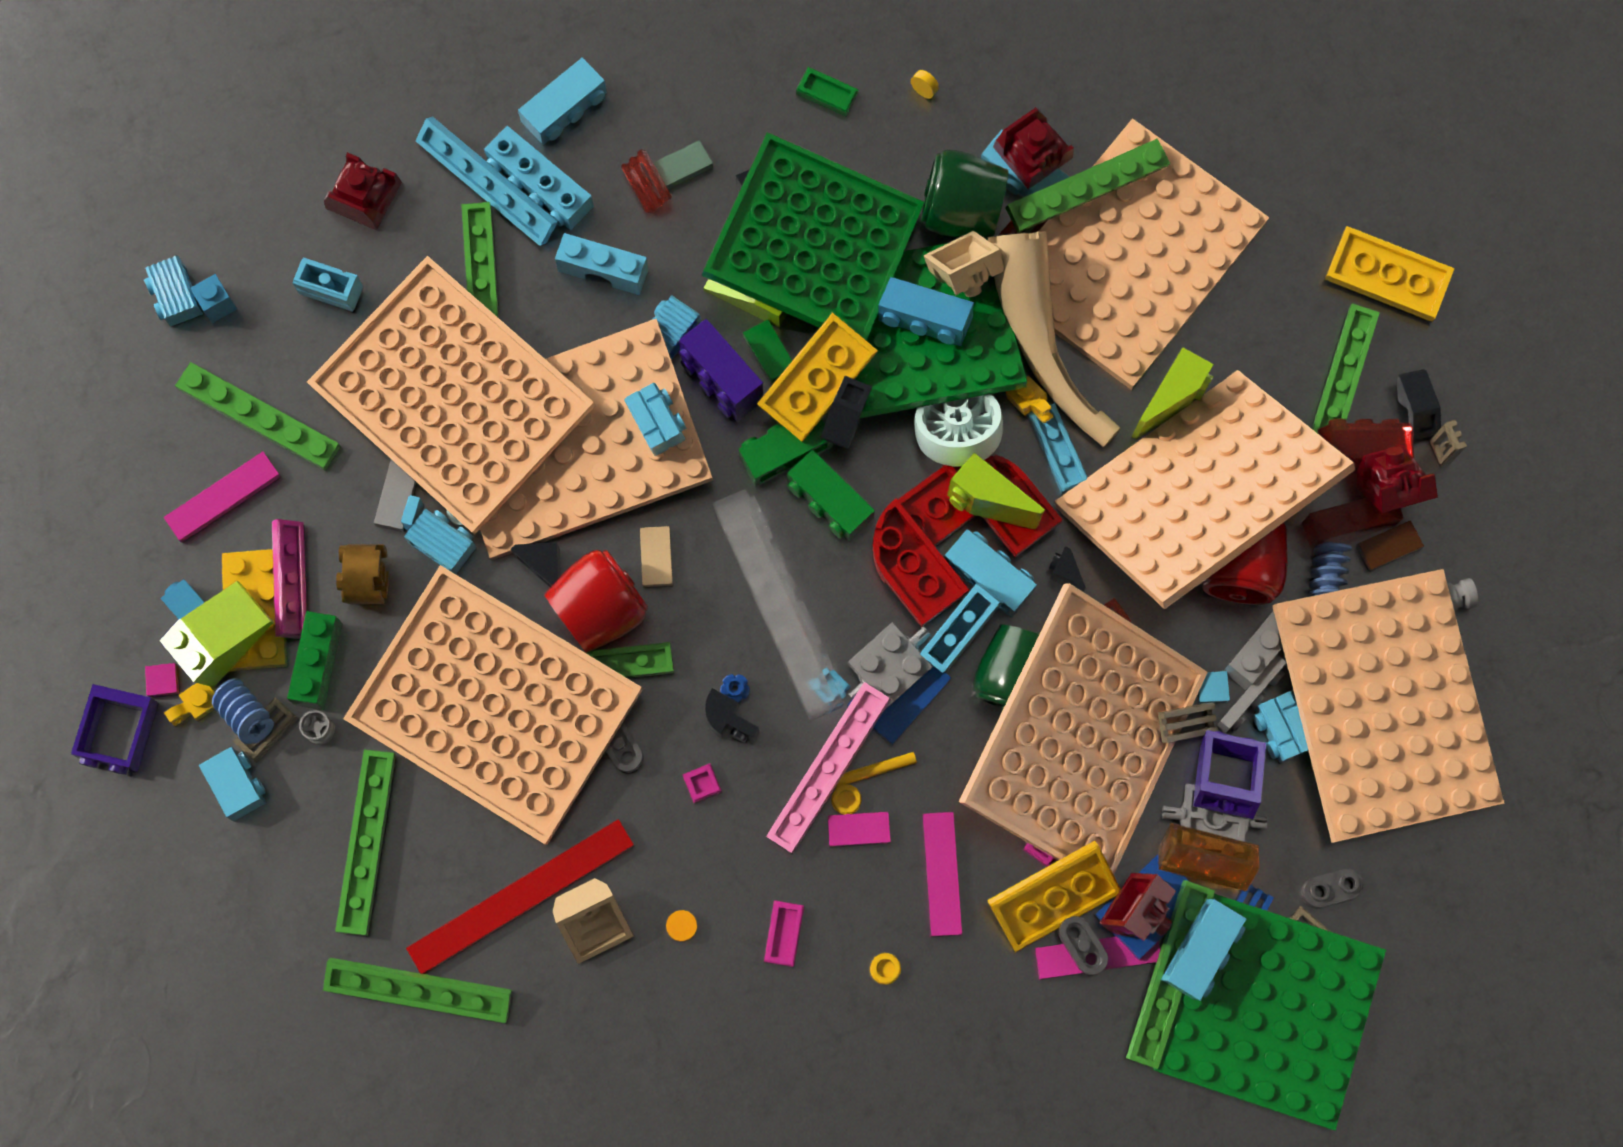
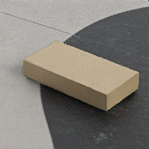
[640,526,673,588]

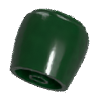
[921,149,1009,238]
[973,624,1040,710]

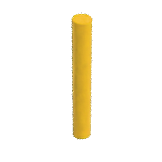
[835,752,917,788]

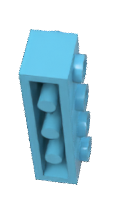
[484,126,594,230]

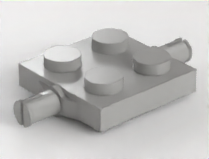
[847,622,933,708]
[1162,784,1268,852]

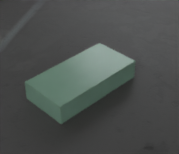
[649,140,713,192]

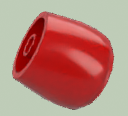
[1200,523,1288,605]
[544,550,648,653]

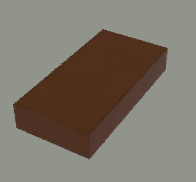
[1356,520,1424,572]

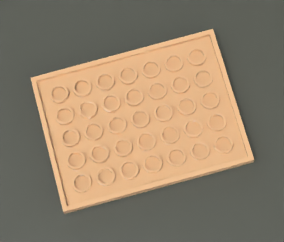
[1039,118,1270,390]
[307,256,596,535]
[480,319,714,561]
[1054,370,1355,609]
[343,565,644,845]
[1272,569,1504,842]
[959,584,1208,875]

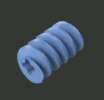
[1308,542,1352,597]
[212,678,274,744]

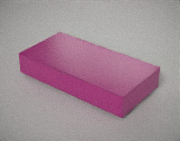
[828,812,890,847]
[764,900,804,967]

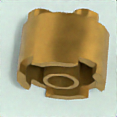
[336,544,389,604]

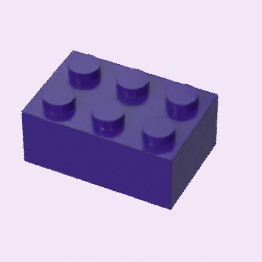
[679,319,764,422]

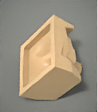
[924,231,1004,297]
[553,878,634,964]

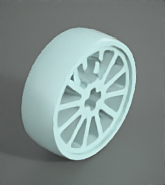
[914,394,1003,467]

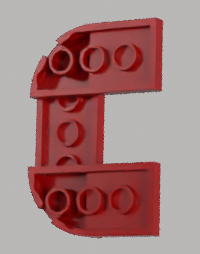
[872,454,1063,627]

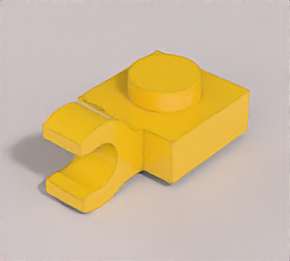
[1006,375,1053,424]
[164,683,215,727]

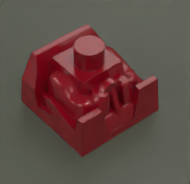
[993,107,1074,190]
[324,152,402,230]
[1357,445,1438,513]
[1099,873,1176,941]

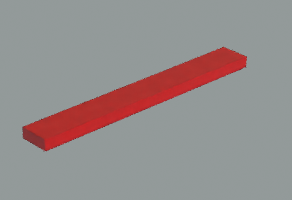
[406,819,634,974]

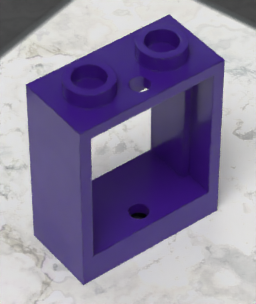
[71,684,159,775]
[1193,730,1266,819]

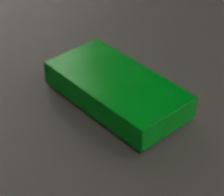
[796,67,859,117]
[743,319,792,383]

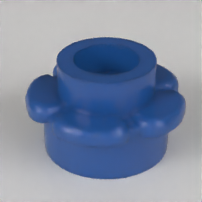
[720,674,750,702]

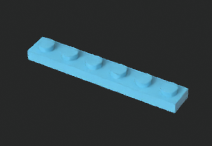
[415,117,558,246]

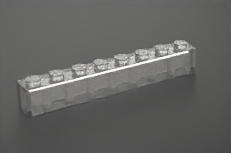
[713,489,846,722]

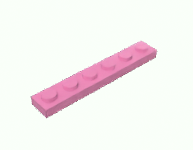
[766,682,891,853]

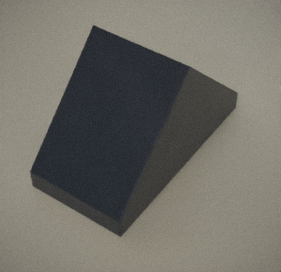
[511,542,561,588]

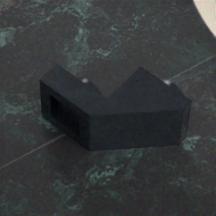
[1397,369,1441,440]
[821,376,872,450]
[1049,546,1086,592]

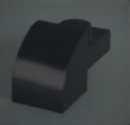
[705,688,760,743]

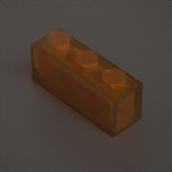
[1158,823,1260,891]

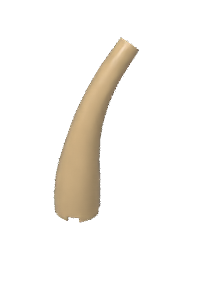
[988,231,1121,447]

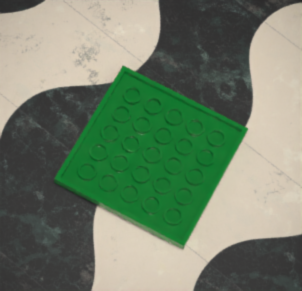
[702,132,924,340]
[855,238,1027,418]
[1153,894,1386,1131]

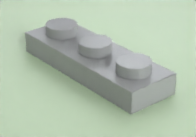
[1216,655,1287,733]

